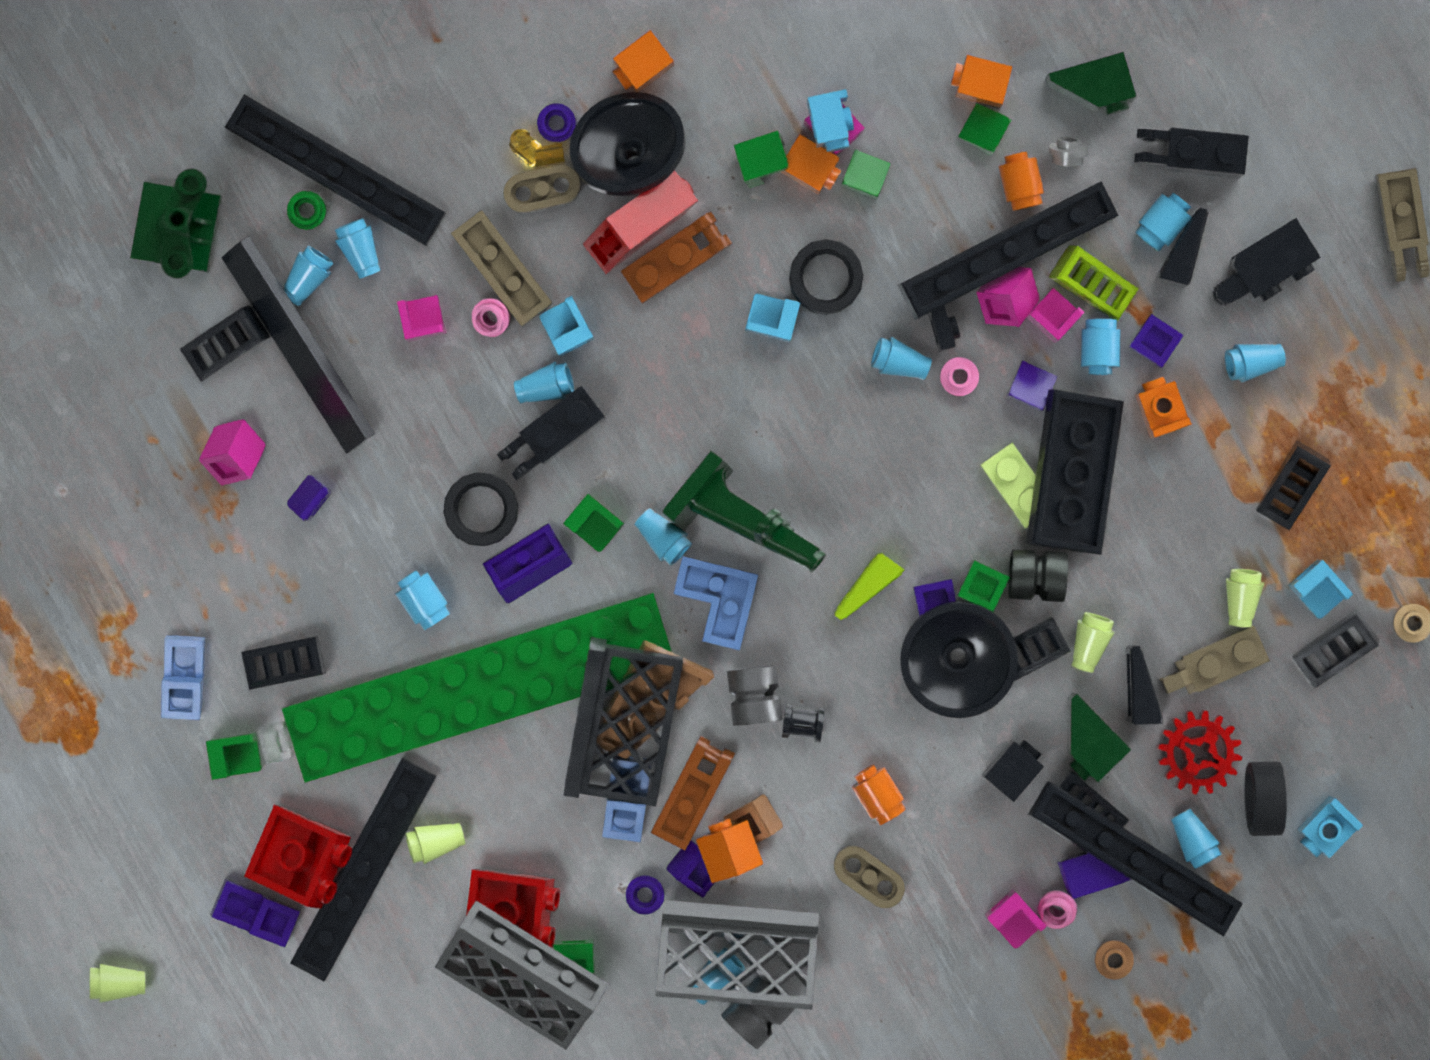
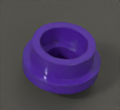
[537,103,576,143]
[626,875,664,915]

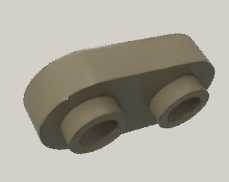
[503,165,581,214]
[834,845,905,908]

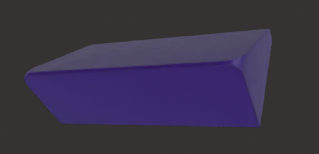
[483,523,572,603]

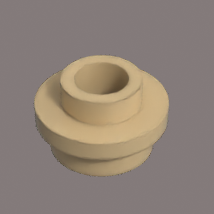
[1393,604,1430,643]

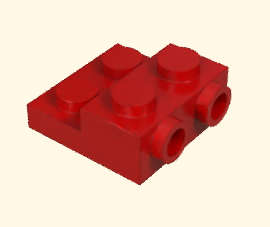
[244,805,352,909]
[466,869,560,948]

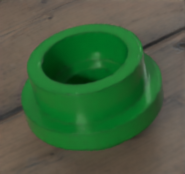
[287,191,326,230]

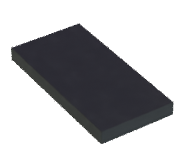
[1026,389,1124,555]

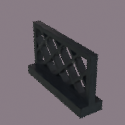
[563,637,683,806]

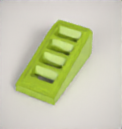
[1049,245,1138,321]
[833,552,905,620]

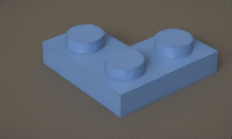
[674,556,758,650]

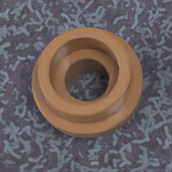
[1095,940,1134,980]

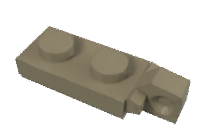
[1160,625,1270,695]

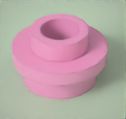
[472,298,510,337]
[940,357,979,396]
[1038,891,1077,929]

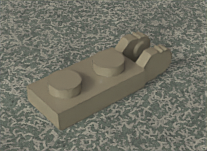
[1375,168,1430,282]

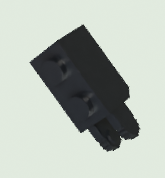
[1134,127,1249,179]
[1212,218,1321,306]
[497,385,606,481]

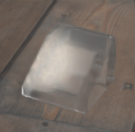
[257,720,294,764]

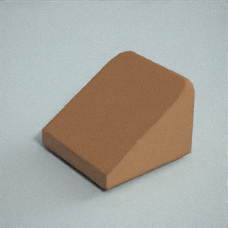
[723,794,783,844]

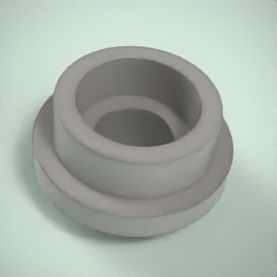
[1049,137,1088,166]

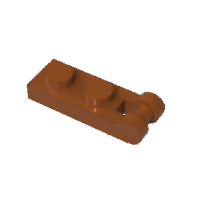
[621,211,733,304]
[651,735,735,850]

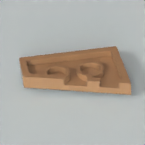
[597,640,715,759]

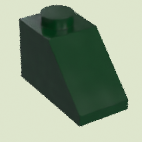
[1045,52,1137,115]
[1067,692,1131,782]

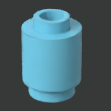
[1135,193,1192,252]
[1081,319,1121,375]
[395,570,450,630]

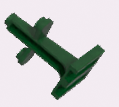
[130,169,222,279]
[661,451,826,573]

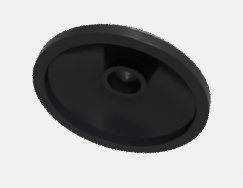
[570,92,686,196]
[900,601,1018,718]

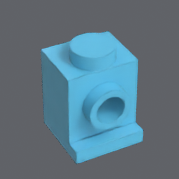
[807,89,854,152]
[1297,796,1363,858]

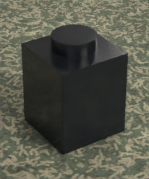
[982,739,1044,802]

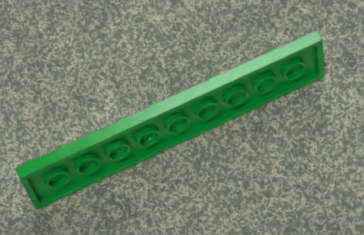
[282,593,672,783]

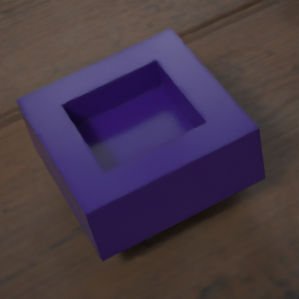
[1129,314,1184,369]
[913,579,956,617]

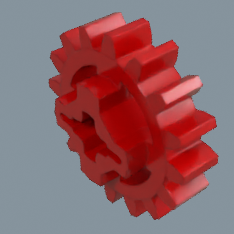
[1156,710,1243,795]

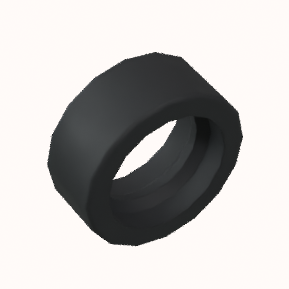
[789,239,864,315]
[443,472,518,546]
[1244,761,1287,836]

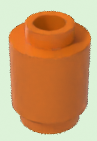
[998,151,1044,211]
[851,765,906,825]

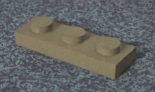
[451,210,553,327]

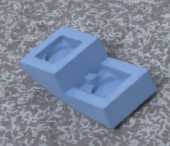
[161,635,206,720]
[602,755,651,842]

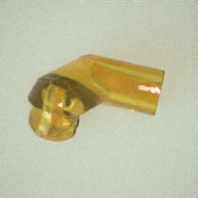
[509,129,565,167]

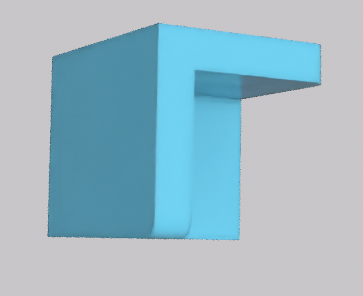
[745,294,800,342]
[539,296,594,357]
[1288,560,1353,619]

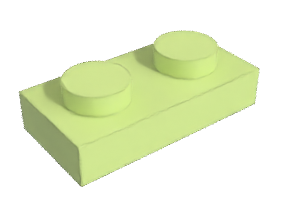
[980,443,1036,528]

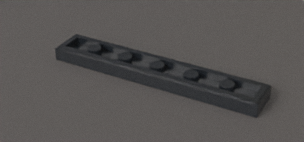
[224,94,446,247]
[898,181,1119,320]
[221,237,375,454]
[290,758,437,982]
[1028,782,1243,937]

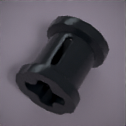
[782,703,825,743]

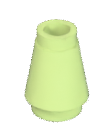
[1226,569,1265,627]
[1071,612,1115,673]
[405,823,465,864]
[89,964,145,1003]

